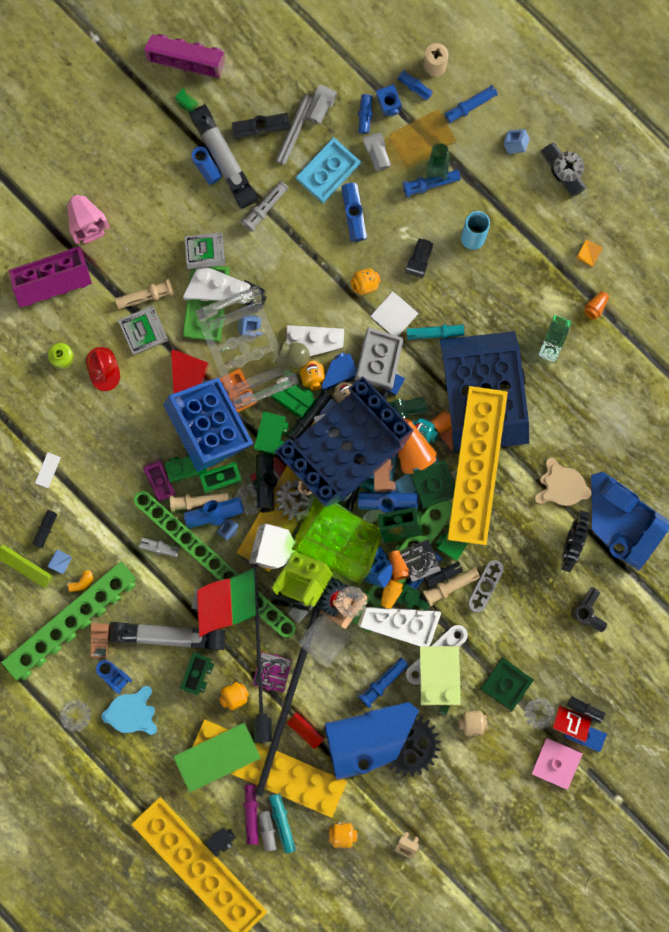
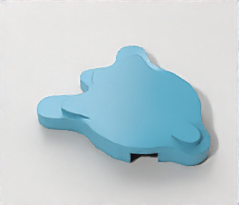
[102,686,157,735]

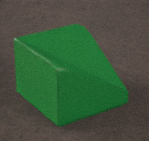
[175,87,199,112]

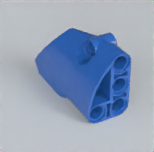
[591,472,669,571]
[324,702,419,780]

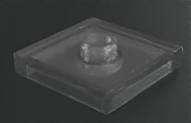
[298,613,351,668]

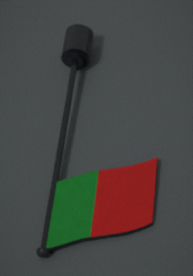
[197,564,272,743]

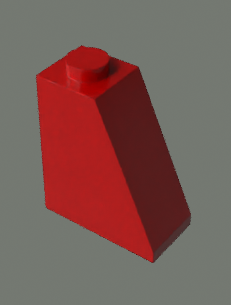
[171,349,209,394]

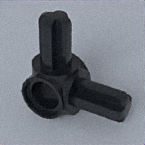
[571,587,607,633]

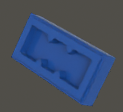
[563,727,607,752]

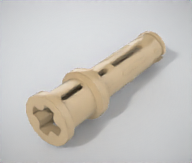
[115,279,174,310]
[170,493,228,513]
[422,567,480,607]

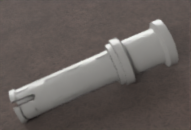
[241,181,289,232]

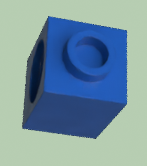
[376,84,402,117]

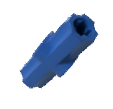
[341,183,367,242]
[358,492,418,512]
[184,497,244,529]

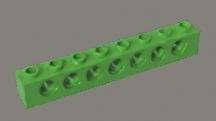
[351,500,452,634]
[1,562,137,681]

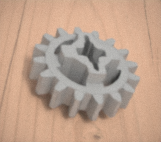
[275,479,318,522]

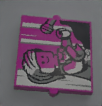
[253,652,292,693]

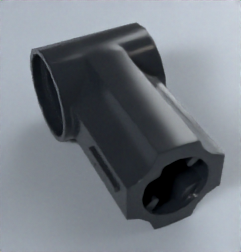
[405,238,434,279]

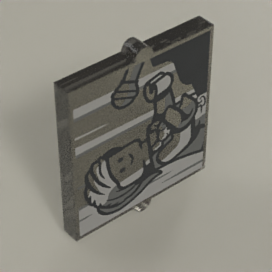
[399,539,441,583]

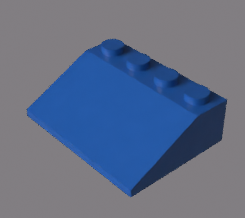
[163,377,253,472]

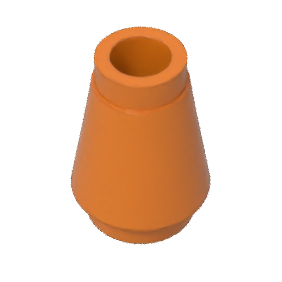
[584,291,609,320]
[388,551,409,581]

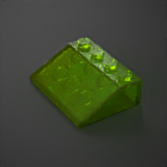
[291,496,382,584]

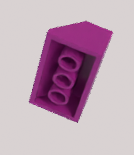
[144,34,225,79]
[9,246,92,307]

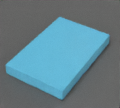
[295,137,361,204]

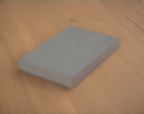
[354,327,404,391]

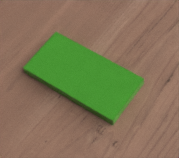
[182,266,230,343]
[173,723,261,792]

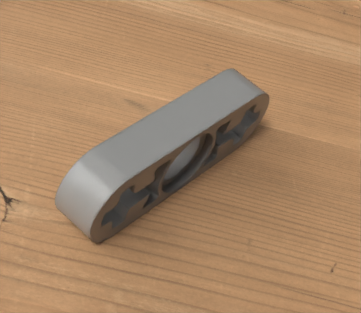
[468,560,503,612]

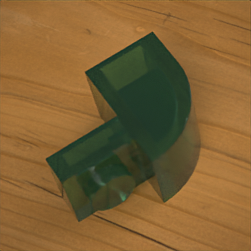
[538,315,572,363]

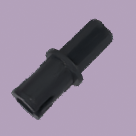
[32,510,57,549]
[425,561,463,587]
[567,696,606,724]

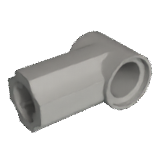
[306,84,337,125]
[362,132,391,172]

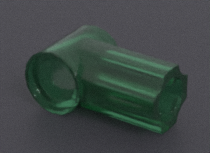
[388,397,428,419]

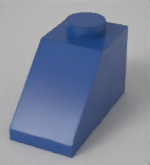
[322,353,357,391]

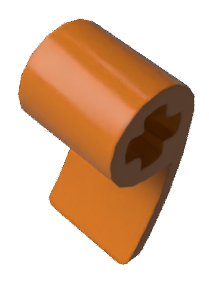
[430,410,453,450]

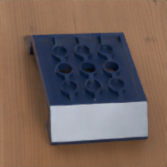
[439,331,529,453]
[275,376,414,507]

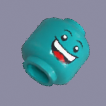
[413,418,439,444]

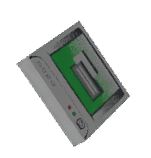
[185,233,225,269]
[118,306,168,356]

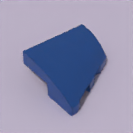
[357,545,392,588]

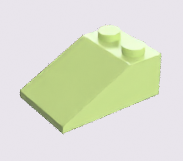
[420,646,461,705]

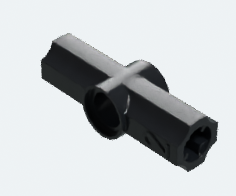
[232,113,291,139]
[540,142,586,198]
[253,453,277,513]

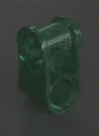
[426,143,450,180]

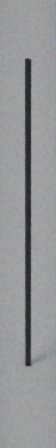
[255,390,389,797]

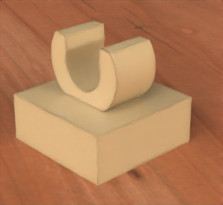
[394,832,419,859]

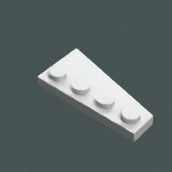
[358,607,441,646]

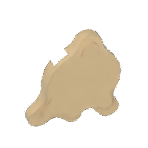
[535,458,591,506]

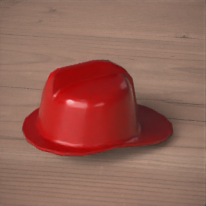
[86,347,121,391]

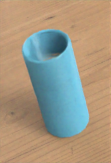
[461,211,490,250]

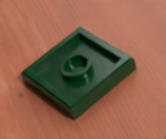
[409,460,455,509]
[480,657,534,712]

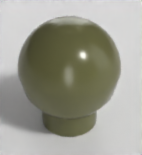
[278,342,310,369]

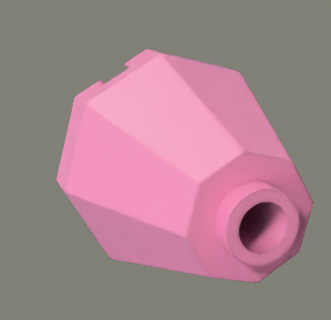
[67,195,110,244]

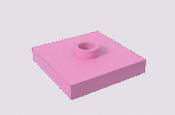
[531,738,582,790]

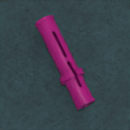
[243,784,259,845]

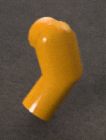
[68,570,93,593]

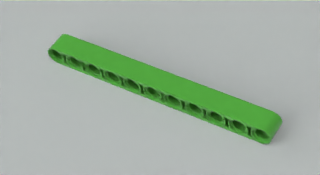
[134,491,296,638]

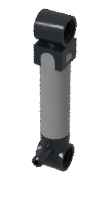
[188,104,258,210]
[108,622,226,650]

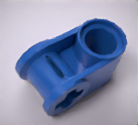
[96,660,133,695]

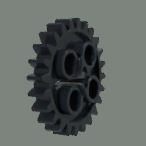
[561,510,590,573]
[389,715,441,777]

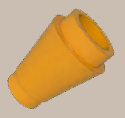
[380,579,403,609]

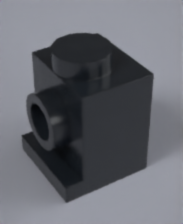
[205,827,237,857]

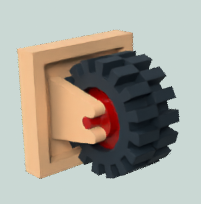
[315,578,368,629]

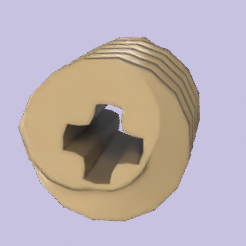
[423,43,449,77]

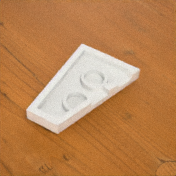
[183,267,250,303]
[285,325,344,364]

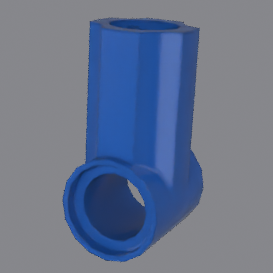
[192,147,223,185]

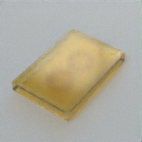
[389,109,457,168]

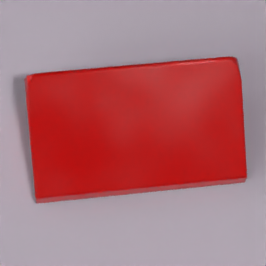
[287,713,324,749]

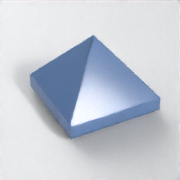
[216,518,238,540]

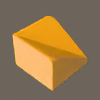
[576,239,603,267]

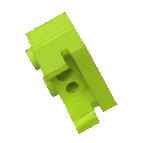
[272,552,333,607]

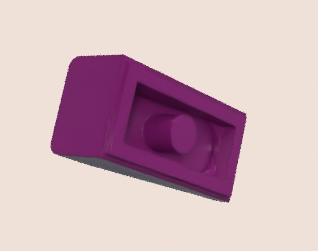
[143,458,176,502]

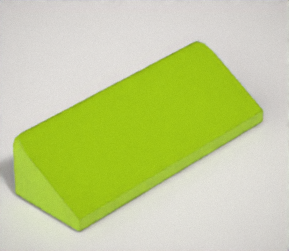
[0,545,53,588]

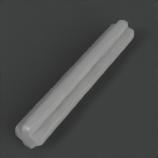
[276,95,313,165]

